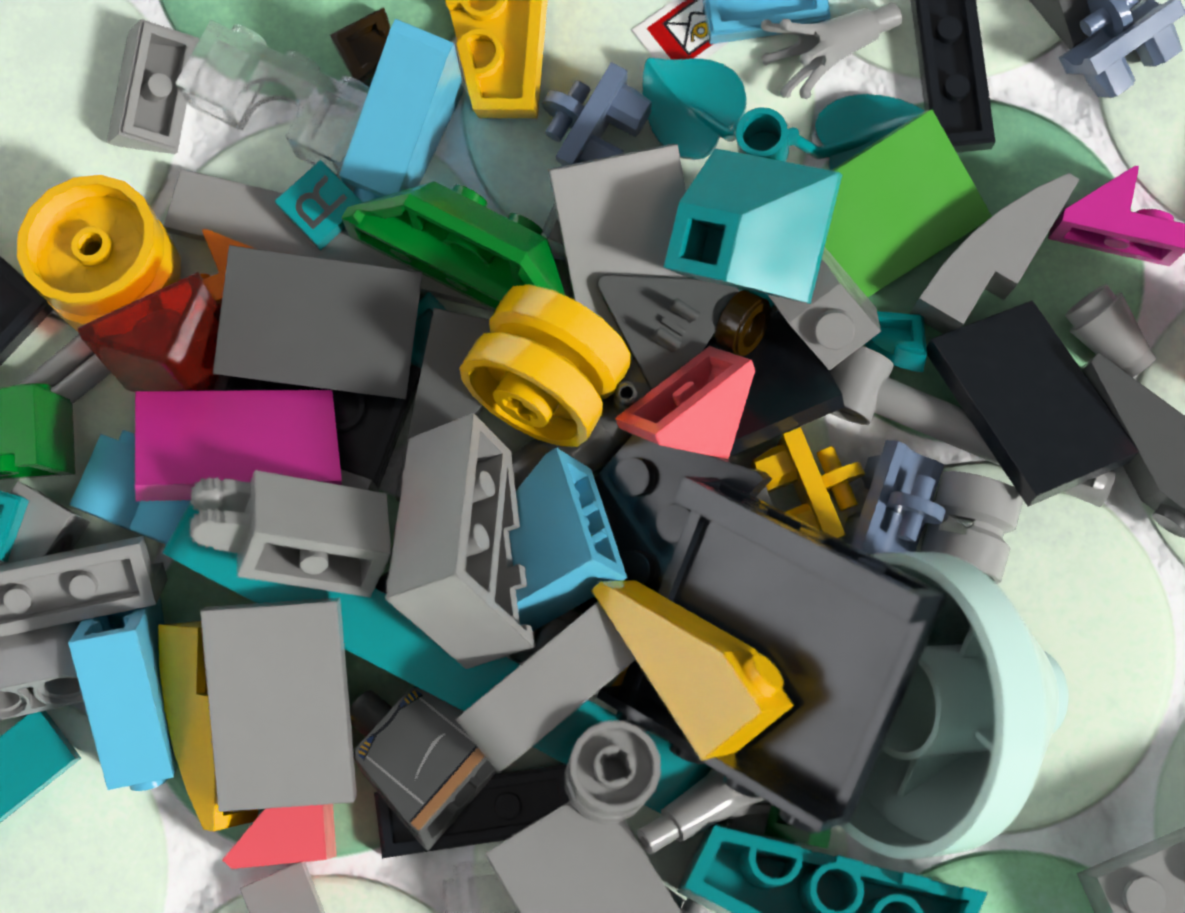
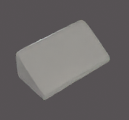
[107,19,200,154]

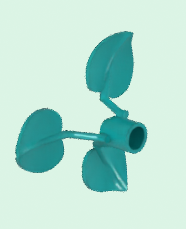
[642,58,925,308]

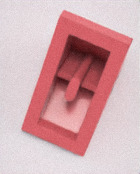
[615,346,755,460]
[222,804,337,869]

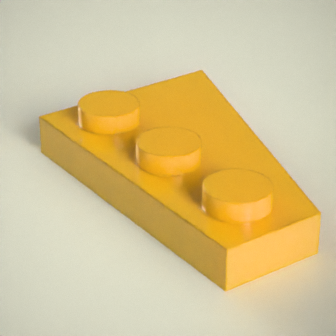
[445,0,548,119]

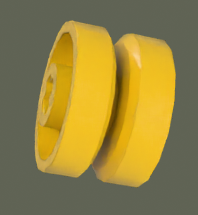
[17,175,181,338]
[459,285,630,447]

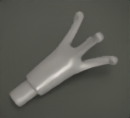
[761,3,902,99]
[637,768,771,854]

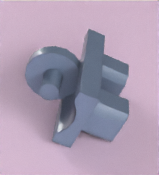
[1059,0,1185,98]
[542,62,652,166]
[842,440,946,555]

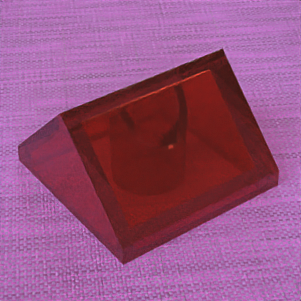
[77,272,221,392]

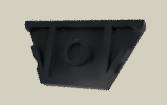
[580,434,772,614]

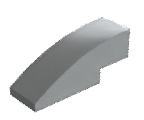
[909,173,1080,334]

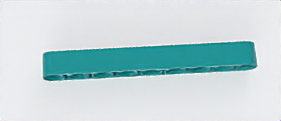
[162,501,712,814]

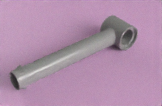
[830,346,1116,507]

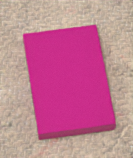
[135,390,342,501]

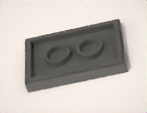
[213,245,423,399]

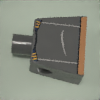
[350,686,497,851]

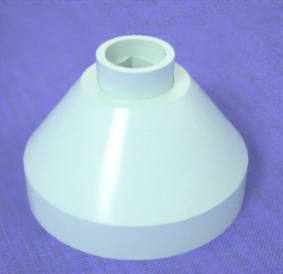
[840,552,1068,859]

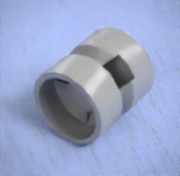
[920,471,1024,584]
[564,721,661,823]

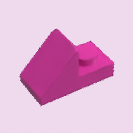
[1048,165,1185,267]

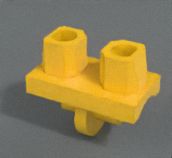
[751,427,865,539]

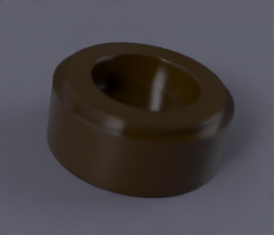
[715,290,771,357]

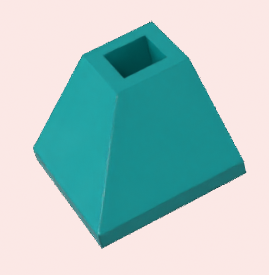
[663,148,842,304]

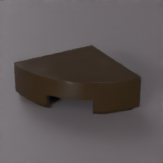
[330,7,391,93]

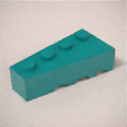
[676,826,988,913]

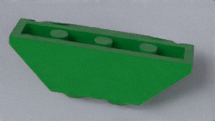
[341,181,566,311]

